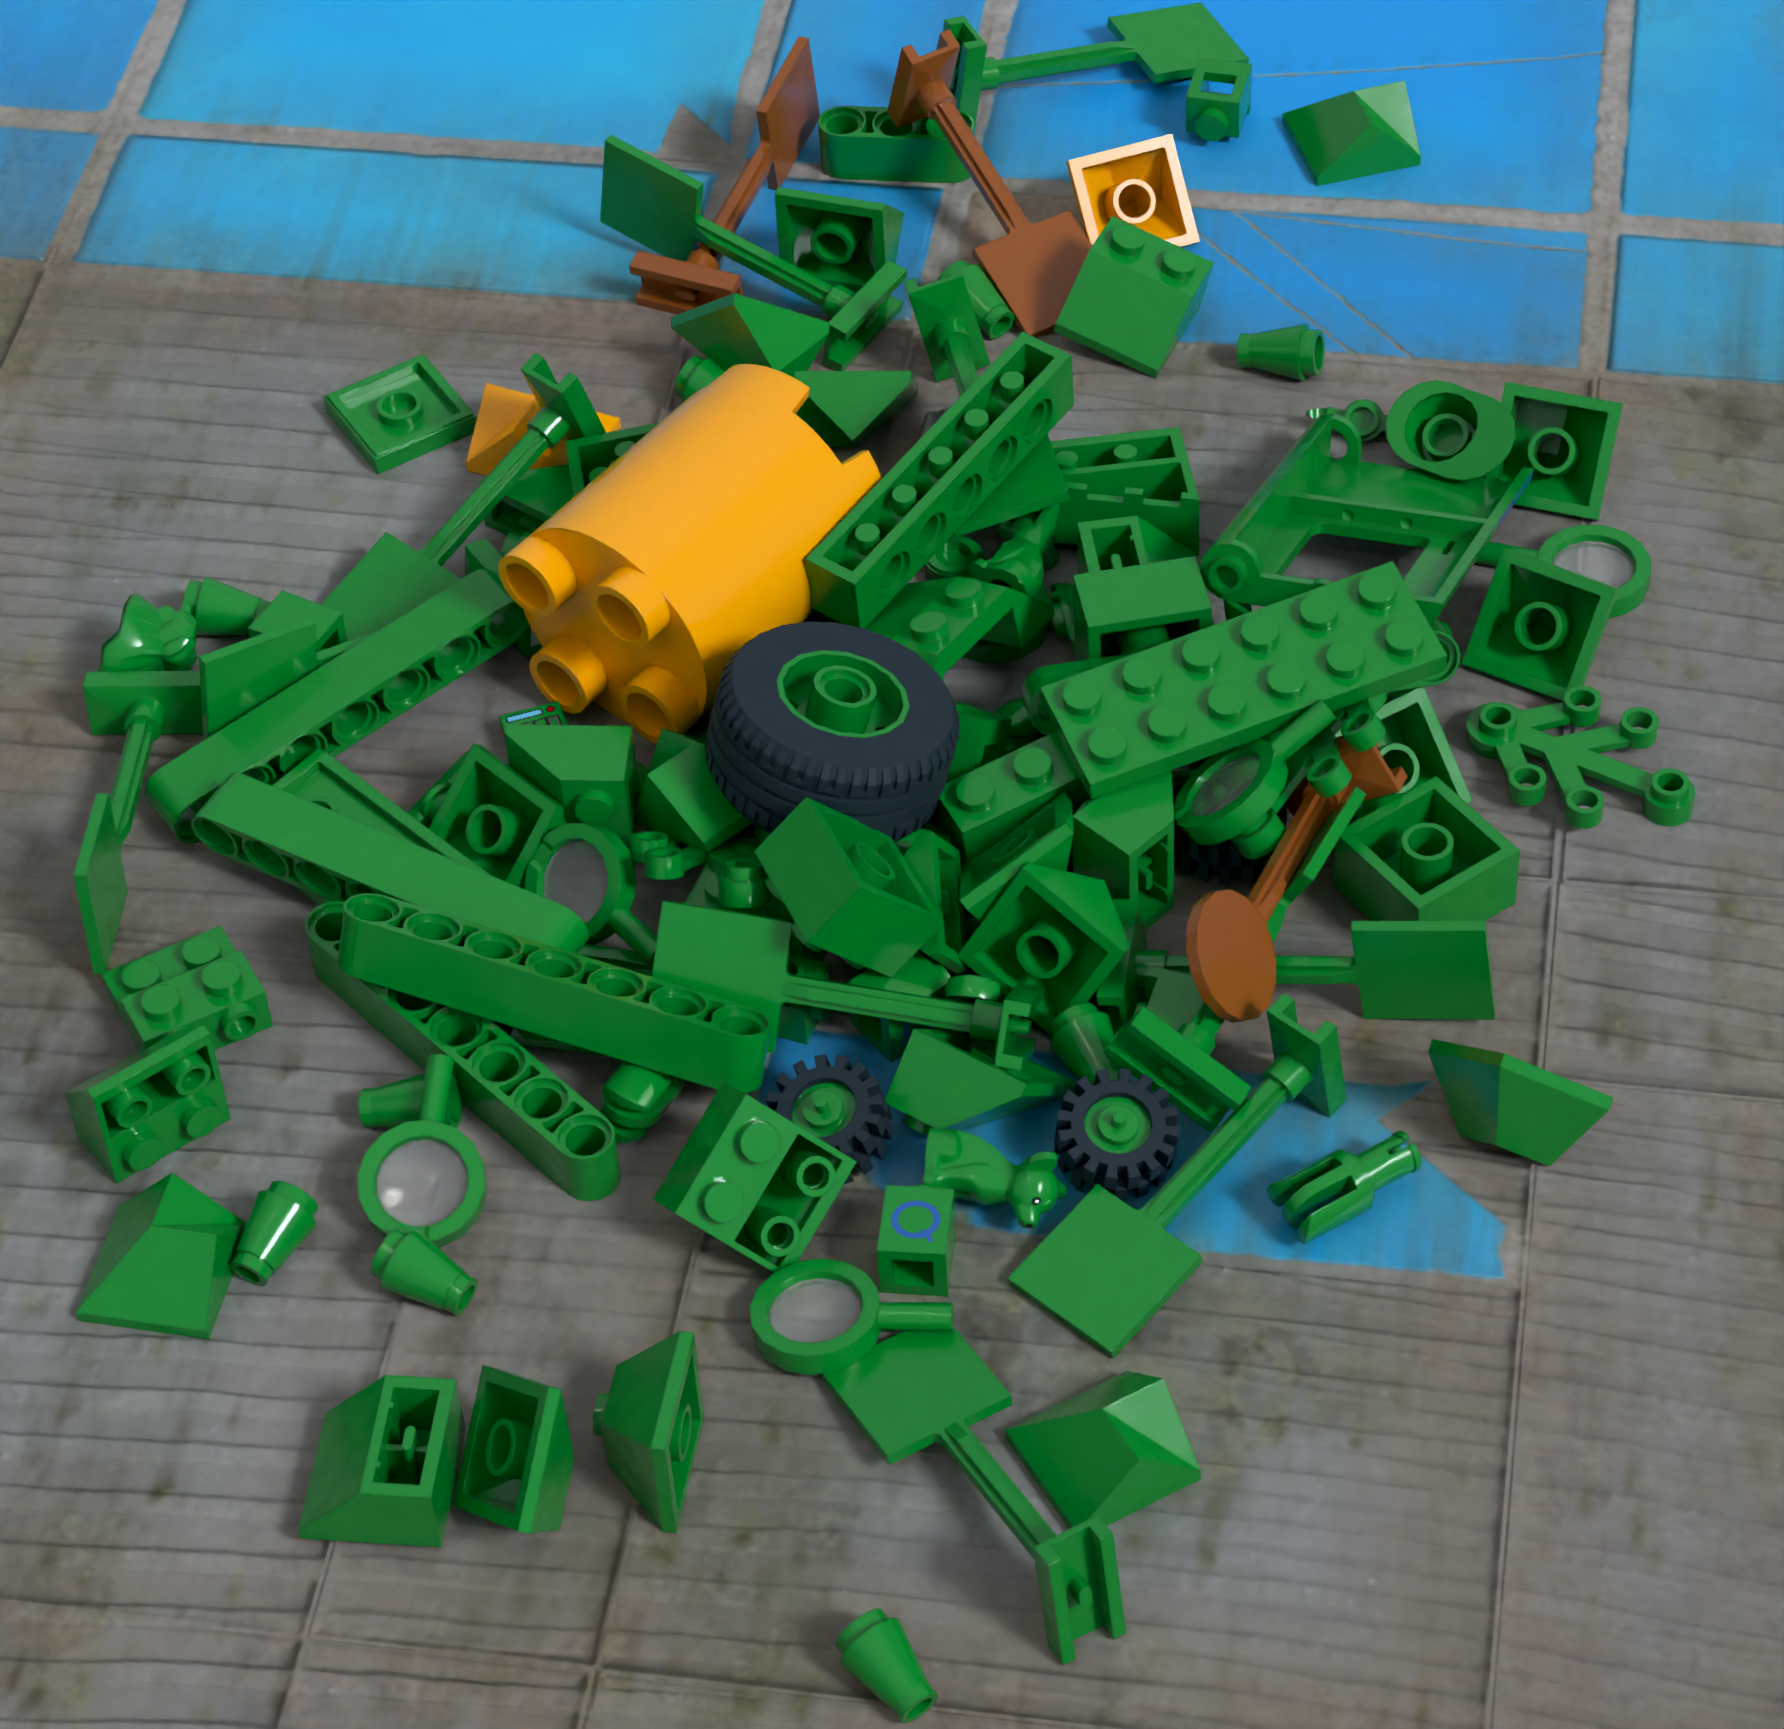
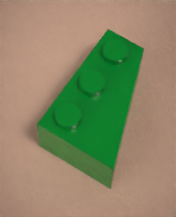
[1011,427,1199,556]

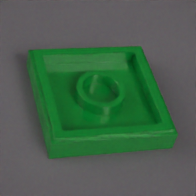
[323,354,477,474]

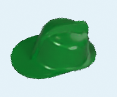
[1386,380,1516,482]

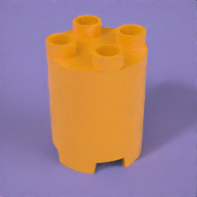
[498,364,882,744]

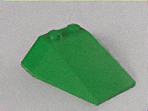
[804,576,1055,682]

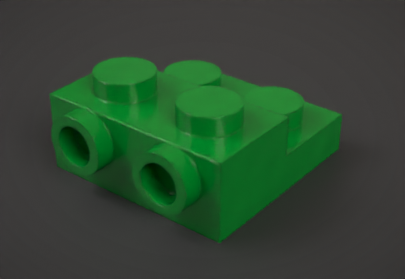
[101,925,273,1052]

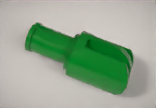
[599,1061,685,1144]
[1266,1131,1422,1245]

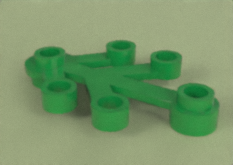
[1466,685,1695,829]
[1219,692,1387,859]
[629,824,771,908]

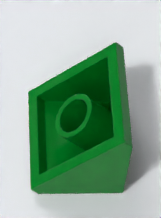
[429,744,573,889]
[958,862,1130,1035]

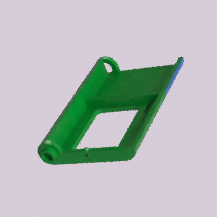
[1200,414,1534,624]

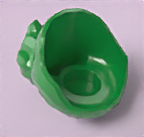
[96,593,197,672]

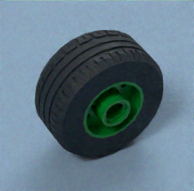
[704,621,960,842]

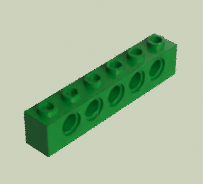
[805,331,1074,629]

